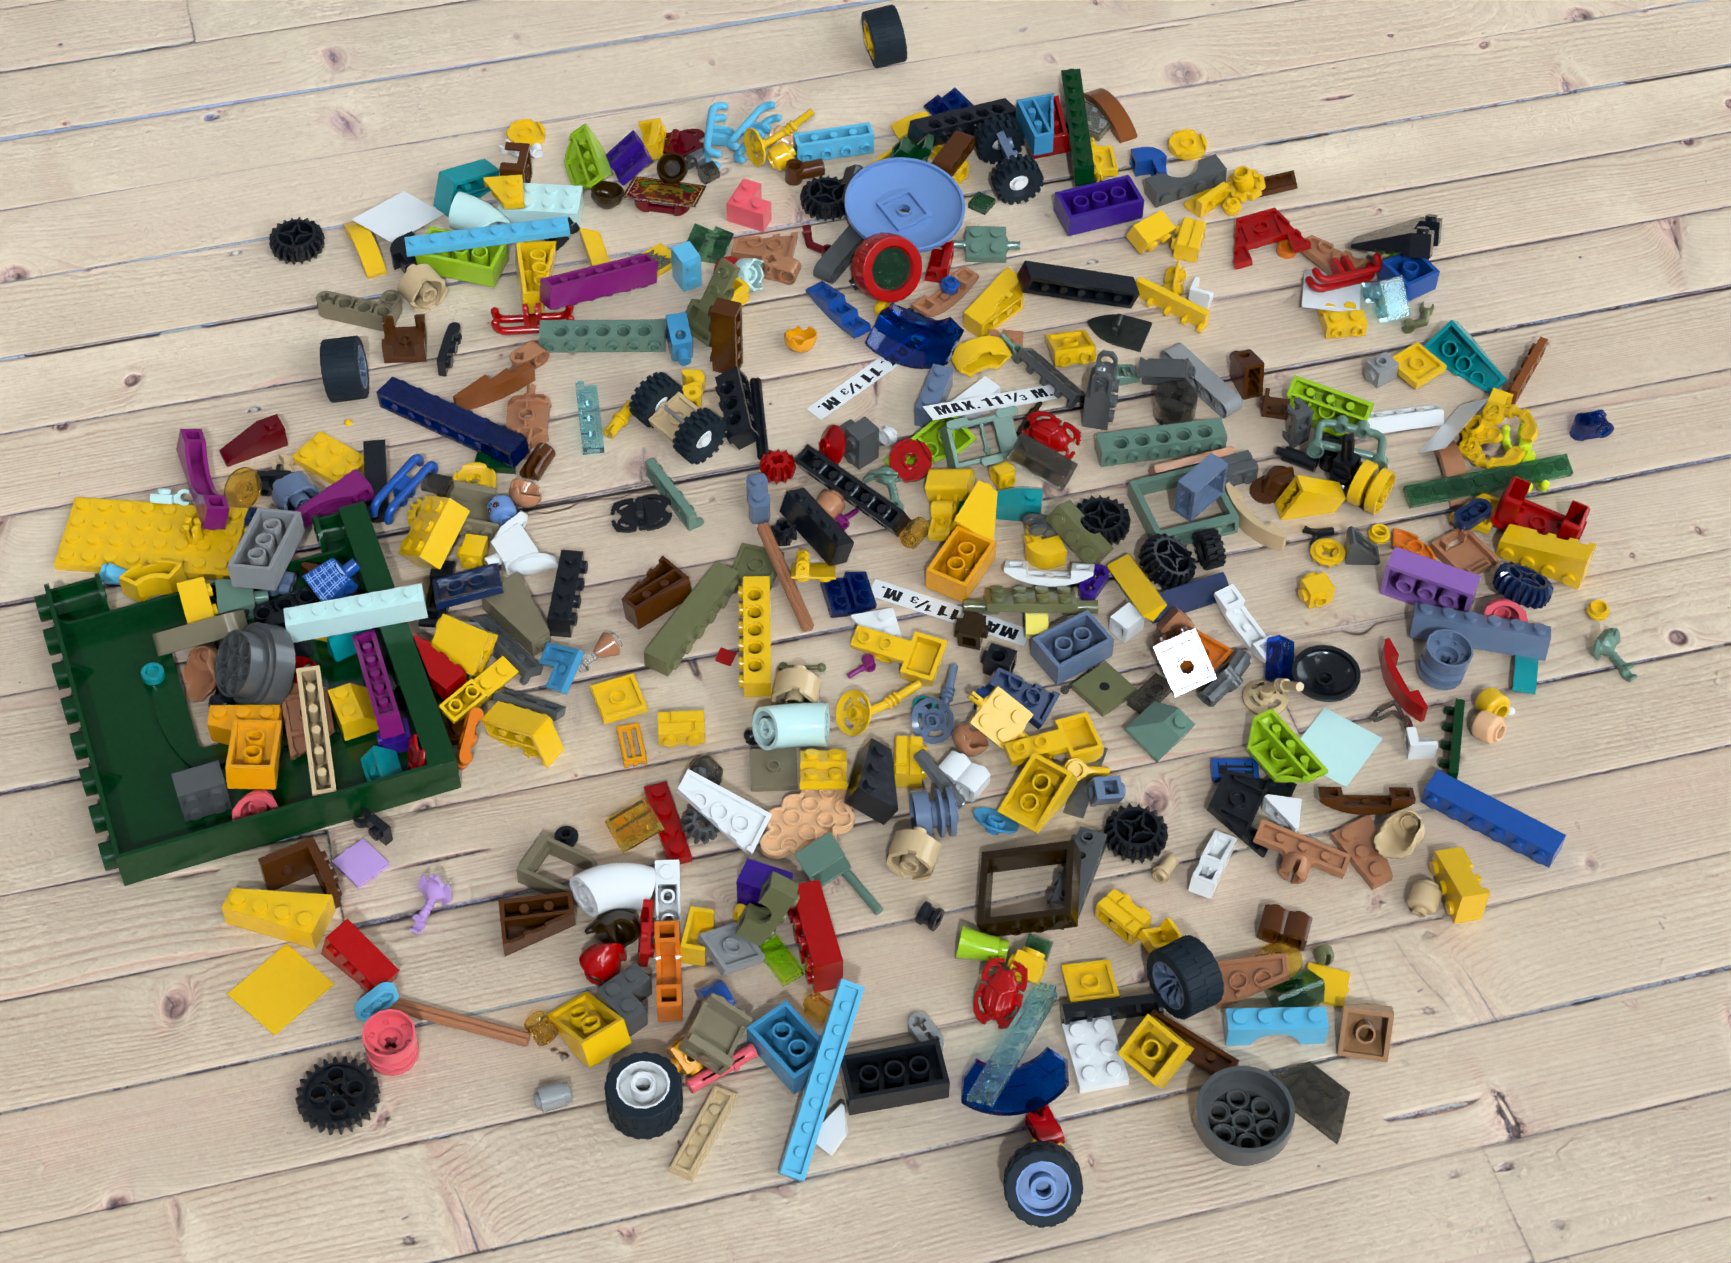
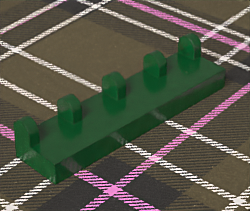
[1438,699,1465,779]

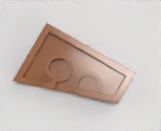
[731,232,798,261]
[1301,235,1369,275]
[1330,815,1393,890]
[1215,953,1290,1010]

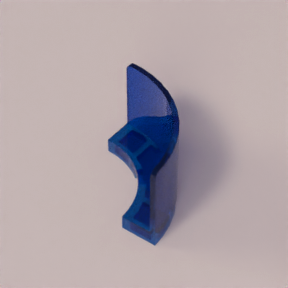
[865,303,964,369]
[961,1047,1069,1116]

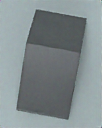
[1344,526,1380,565]

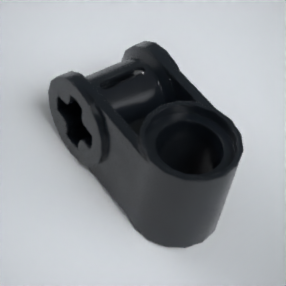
[1319,432,1343,472]

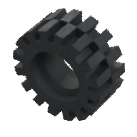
[1194,528,1226,571]

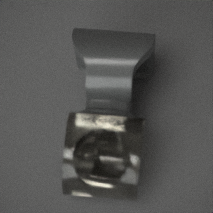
[686,148,720,185]

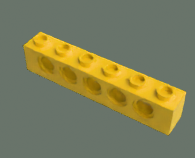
[738,576,772,697]

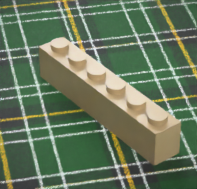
[296,665,337,798]

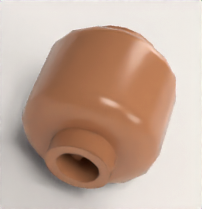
[816,489,845,521]

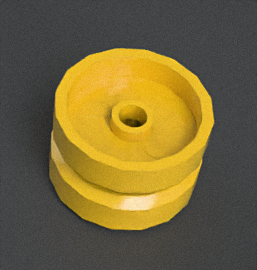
[1346,460,1396,515]

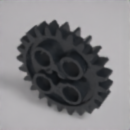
[295,1056,380,1135]

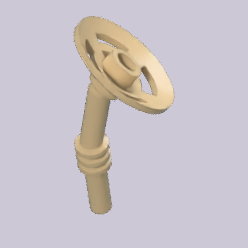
[1242,678,1304,715]

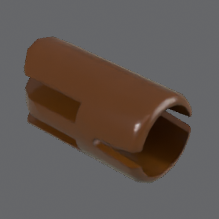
[520,443,556,481]

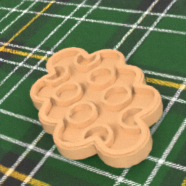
[760,783,855,860]

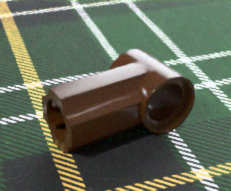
[785,159,825,186]

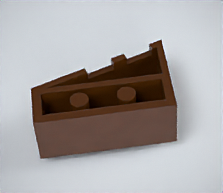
[622,556,692,630]
[498,891,576,956]

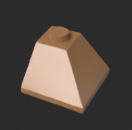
[1337,1003,1394,1062]

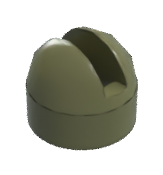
[1313,945,1334,966]

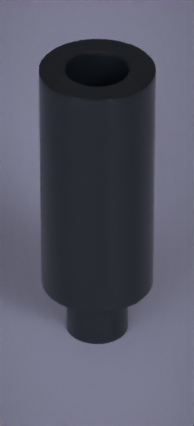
[1275,446,1320,472]

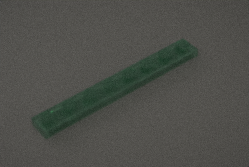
[1403,454,1574,509]

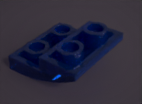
[923,88,973,115]
[820,572,877,618]

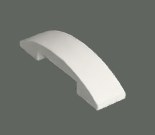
[1004,560,1095,586]
[1214,584,1284,663]

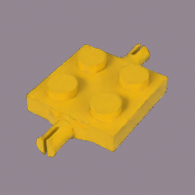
[1090,137,1118,182]
[967,686,1034,751]

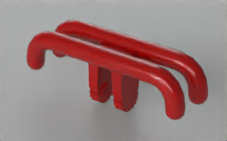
[1305,253,1382,292]
[491,303,574,335]

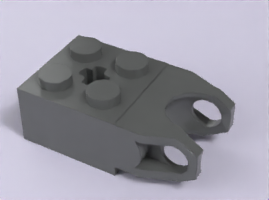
[1082,350,1120,431]

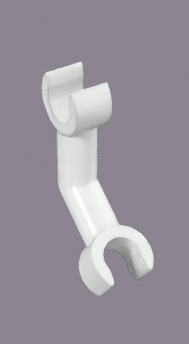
[499,139,543,158]

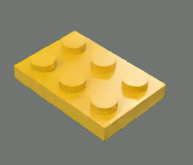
[291,431,364,485]

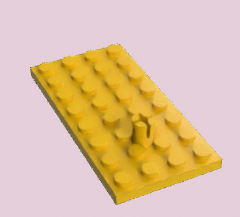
[54,497,248,580]

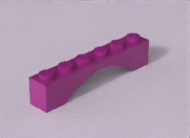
[176,429,229,530]
[294,469,375,530]

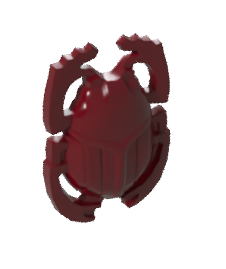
[658,129,705,160]

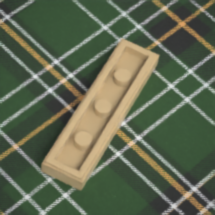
[669,1085,738,1182]

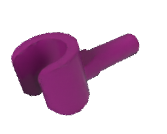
[836,508,859,530]
[847,654,876,679]

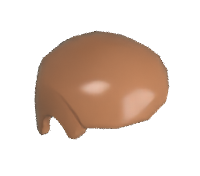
[509,479,542,508]
[953,723,989,757]

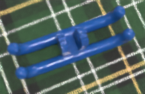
[370,454,439,525]

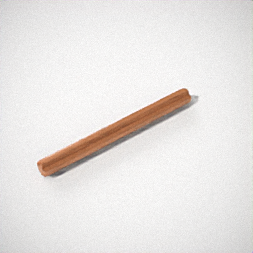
[757,522,814,632]
[388,998,530,1047]

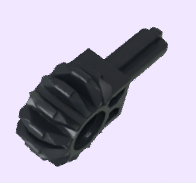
[1329,433,1362,491]

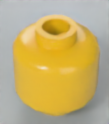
[766,142,797,171]
[1475,687,1510,718]

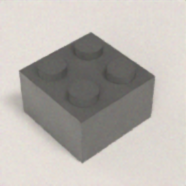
[171,760,232,822]

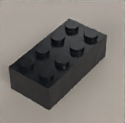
[839,1039,950,1116]

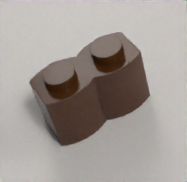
[1257,904,1313,951]

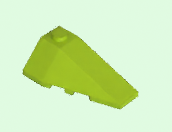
[883,416,977,467]

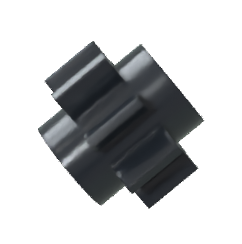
[770,519,797,546]

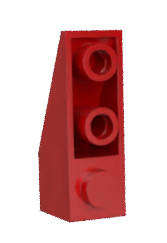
[413,634,466,700]

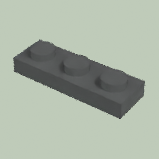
[493,687,566,721]

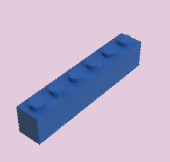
[1421,769,1566,868]

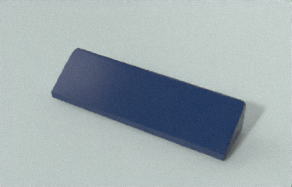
[1150,572,1229,624]

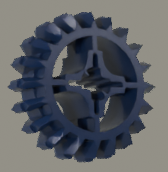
[1492,562,1554,609]

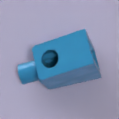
[666,312,693,366]

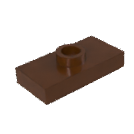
[1260,170,1298,197]

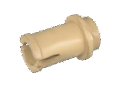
[1152,853,1179,883]

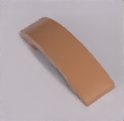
[911,265,979,318]
[1434,440,1472,508]

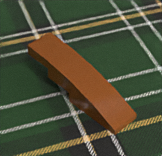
[453,362,535,413]

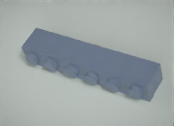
[1409,603,1551,661]

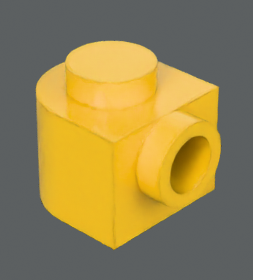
[988,461,1016,490]

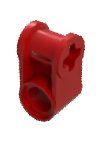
[1025,1099,1065,1144]

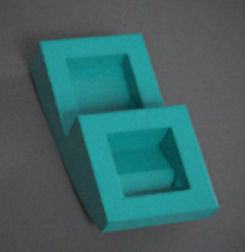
[1512,654,1538,695]

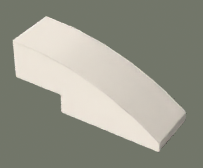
[1188,830,1238,899]

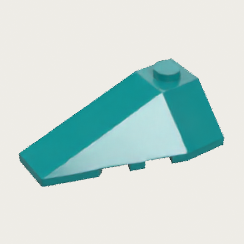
[1424,319,1507,394]

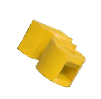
[681,369,706,408]

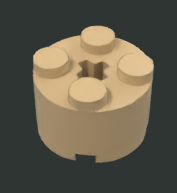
[397,264,447,312]
[771,664,822,705]
[886,827,942,881]

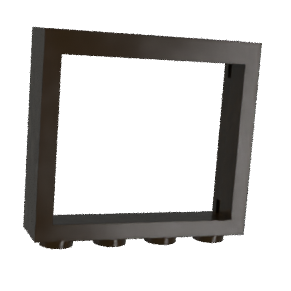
[977,840,1081,936]

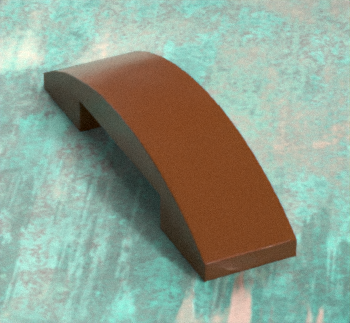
[1084,88,1137,143]

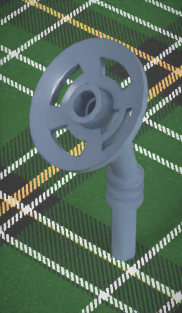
[911,664,958,744]

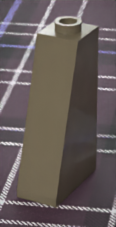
[482,572,551,657]

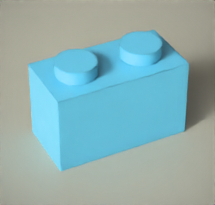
[671,241,702,292]

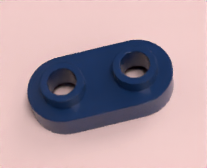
[1453,498,1492,530]

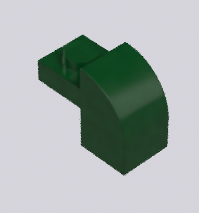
[890,133,935,162]

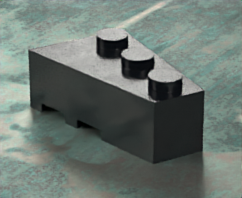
[844,738,898,825]

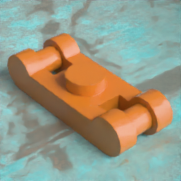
[455,707,484,770]

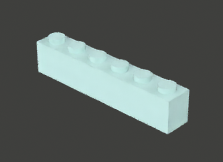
[283,583,428,643]

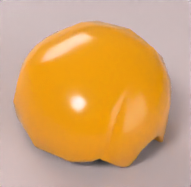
[784,325,817,353]

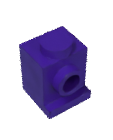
[376,718,411,753]

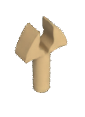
[271,453,296,472]

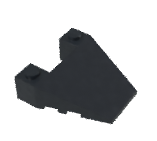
[1351,214,1443,259]

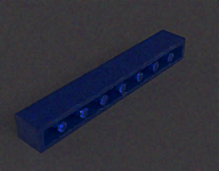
[376,376,529,468]

